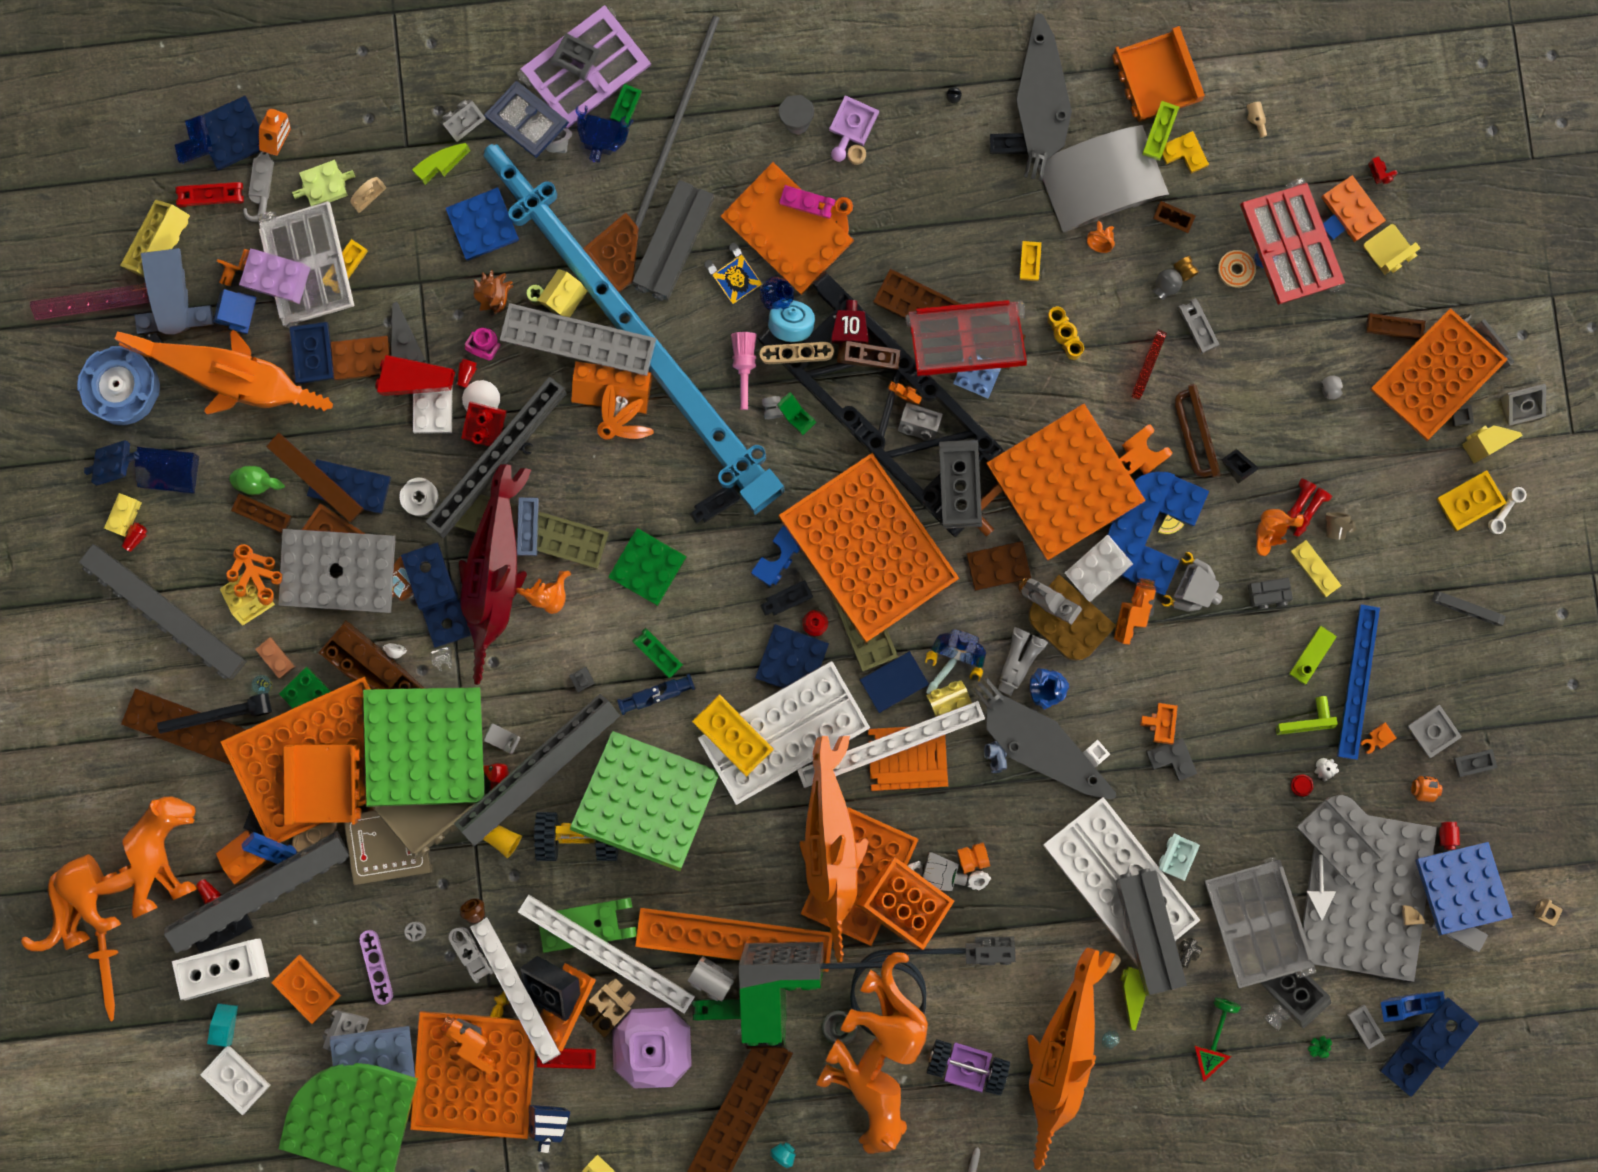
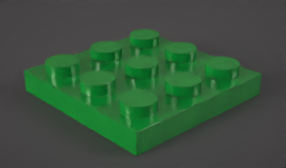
[608,528,687,606]

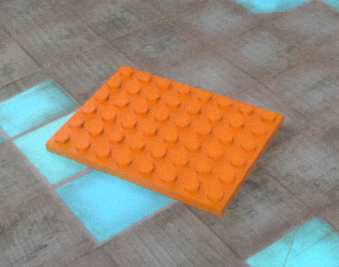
[778,453,959,643]
[221,676,371,843]

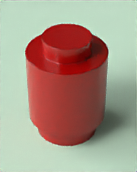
[1439,822,1460,850]

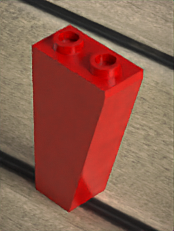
[375,355,455,396]

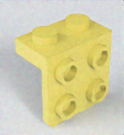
[1363,224,1420,275]

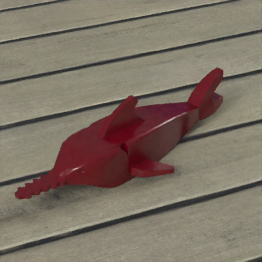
[459,464,531,685]

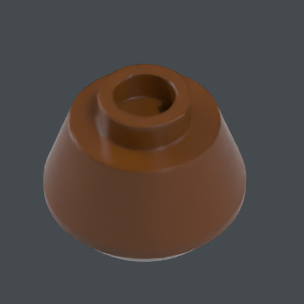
[460,898,485,924]

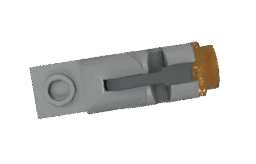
[1018,578,1082,625]

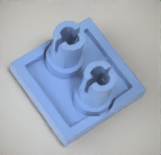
[953,355,1001,398]

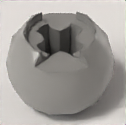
[1321,376,1343,400]

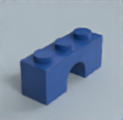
[751,525,801,587]

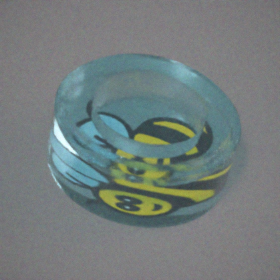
[252,675,272,694]

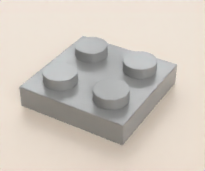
[1406,705,1462,759]

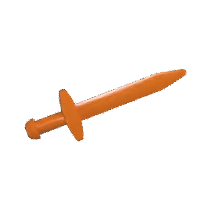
[88,930,119,1021]

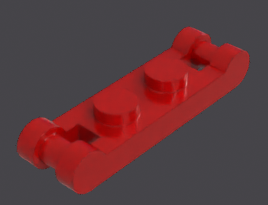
[175,182,244,207]

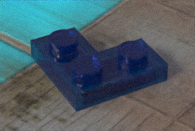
[174,115,213,164]

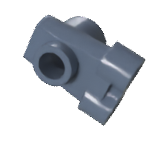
[984,741,1007,773]

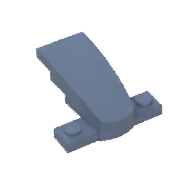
[135,248,214,334]

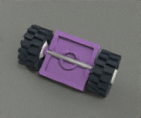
[926,1039,1010,1096]

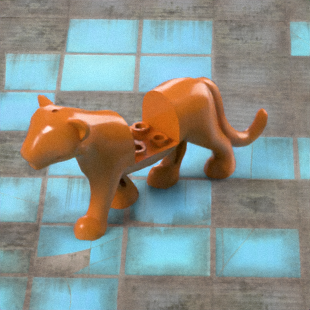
[21,796,197,951]
[816,952,928,1154]

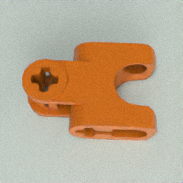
[1120,425,1173,475]

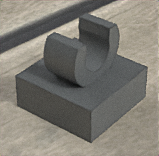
[569,667,596,693]

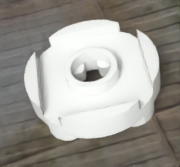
[400,478,439,516]

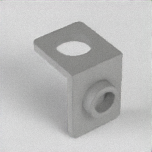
[484,723,520,754]

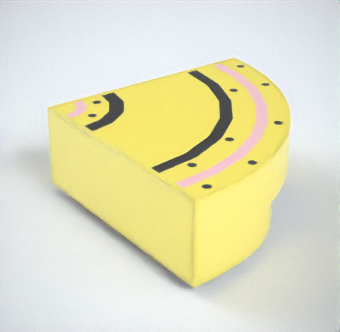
[1158,515,1184,535]

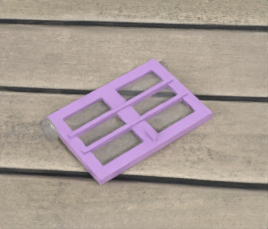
[516,5,651,129]

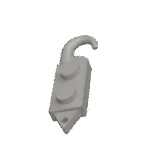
[243,151,274,222]

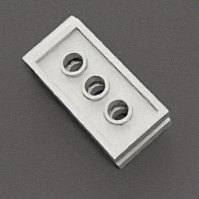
[172,939,270,1001]

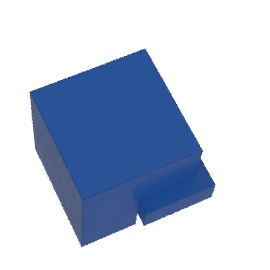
[213,289,257,334]

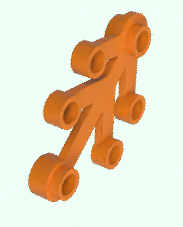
[227,544,282,605]

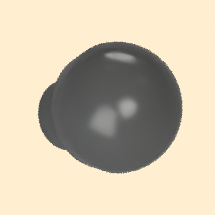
[1152,269,1183,300]

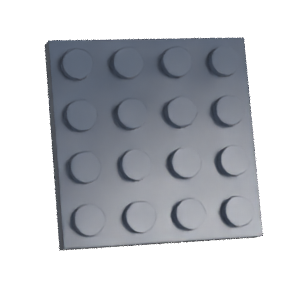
[330,1026,415,1101]

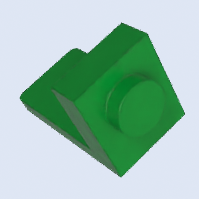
[777,392,817,435]

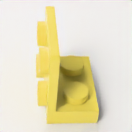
[220,574,275,626]

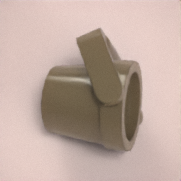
[1325,512,1356,539]

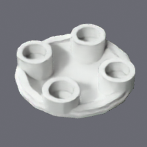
[462,380,500,411]

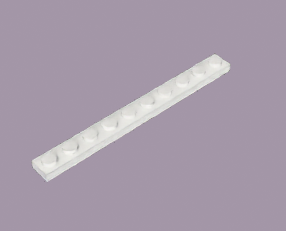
[798,701,985,788]
[518,895,695,1014]

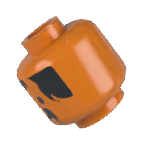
[1411,776,1442,802]

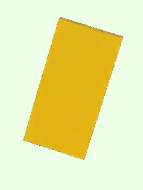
[692,694,774,777]

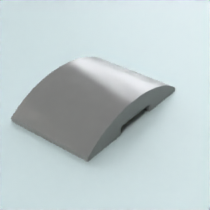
[1038,125,1169,233]

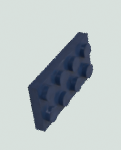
[307,459,391,514]

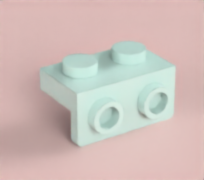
[1159,833,1200,881]

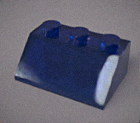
[134,447,200,494]

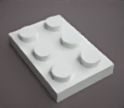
[413,385,453,433]
[1065,535,1133,602]
[200,1046,271,1115]

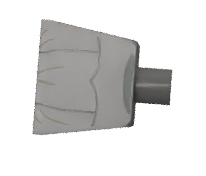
[923,852,968,891]

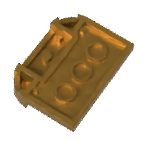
[1029,575,1116,661]

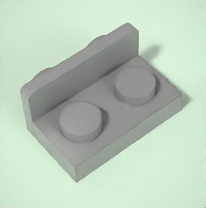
[440,99,486,142]
[898,403,943,441]

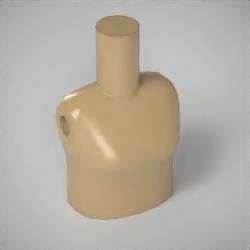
[1247,102,1267,138]

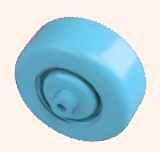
[768,300,815,342]

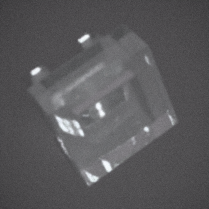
[431,647,452,671]

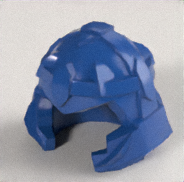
[1030,668,1069,710]

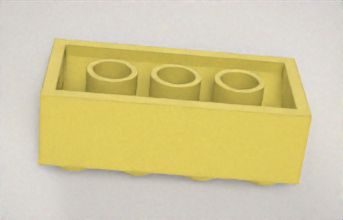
[120,200,190,278]

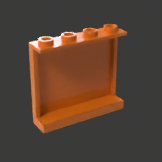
[1112,26,1205,122]

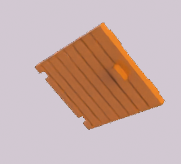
[868,727,948,791]

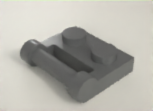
[551,33,600,81]

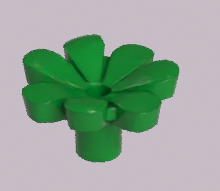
[1308,1035,1332,1058]

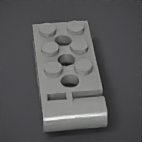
[688,956,736,1001]

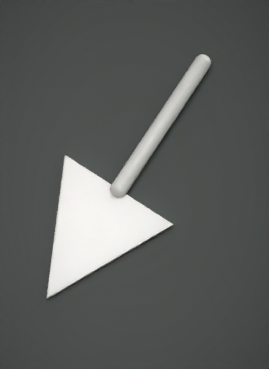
[1307,854,1336,920]

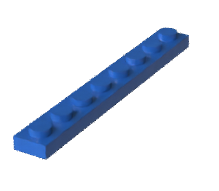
[1337,604,1380,760]

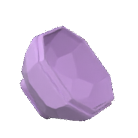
[612,1007,692,1088]

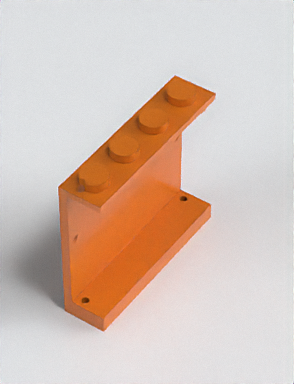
[284,744,361,825]

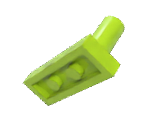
[1289,626,1337,685]
[1276,696,1338,735]

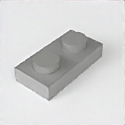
[1347,1005,1386,1049]

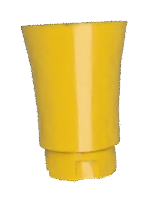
[483,825,522,858]

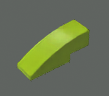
[412,143,470,185]

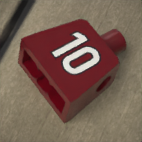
[832,300,868,345]

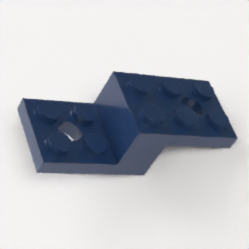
[401,542,472,648]
[1379,997,1479,1097]

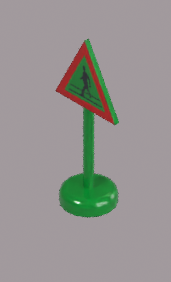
[1194,997,1241,1082]

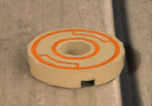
[1218,250,1256,288]

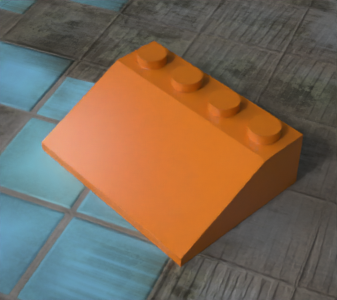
[855,857,954,950]

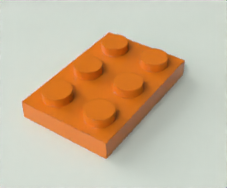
[1321,175,1386,243]
[271,954,341,1024]

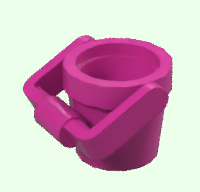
[465,328,500,360]

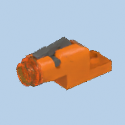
[1114,578,1156,645]
[440,1016,497,1075]

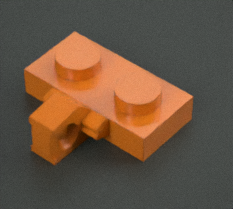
[1140,703,1178,745]

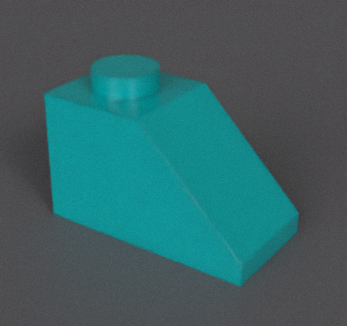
[207,1003,238,1047]

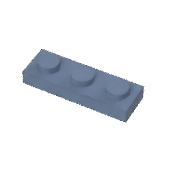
[517,498,539,556]

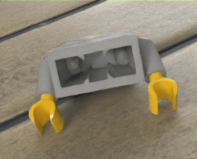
[1162,552,1222,612]

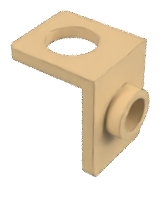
[1534,899,1562,926]

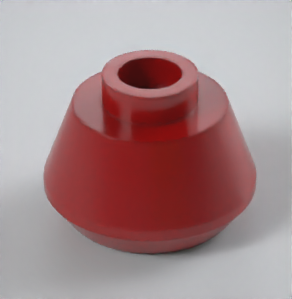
[802,610,828,636]

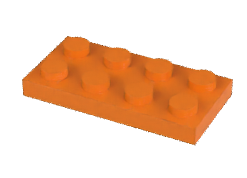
[540,963,596,1051]

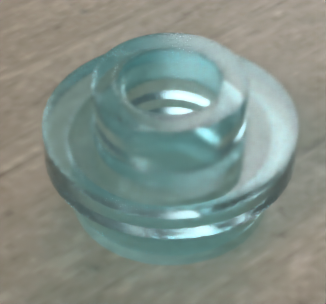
[1102,1031,1120,1049]

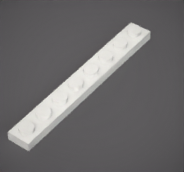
[470,918,561,1064]

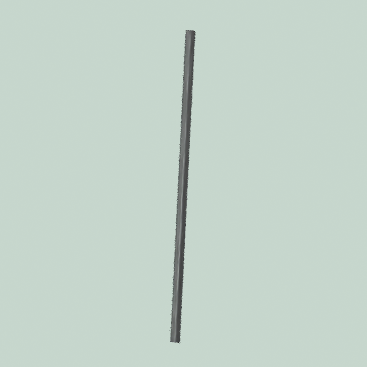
[634,16,720,233]

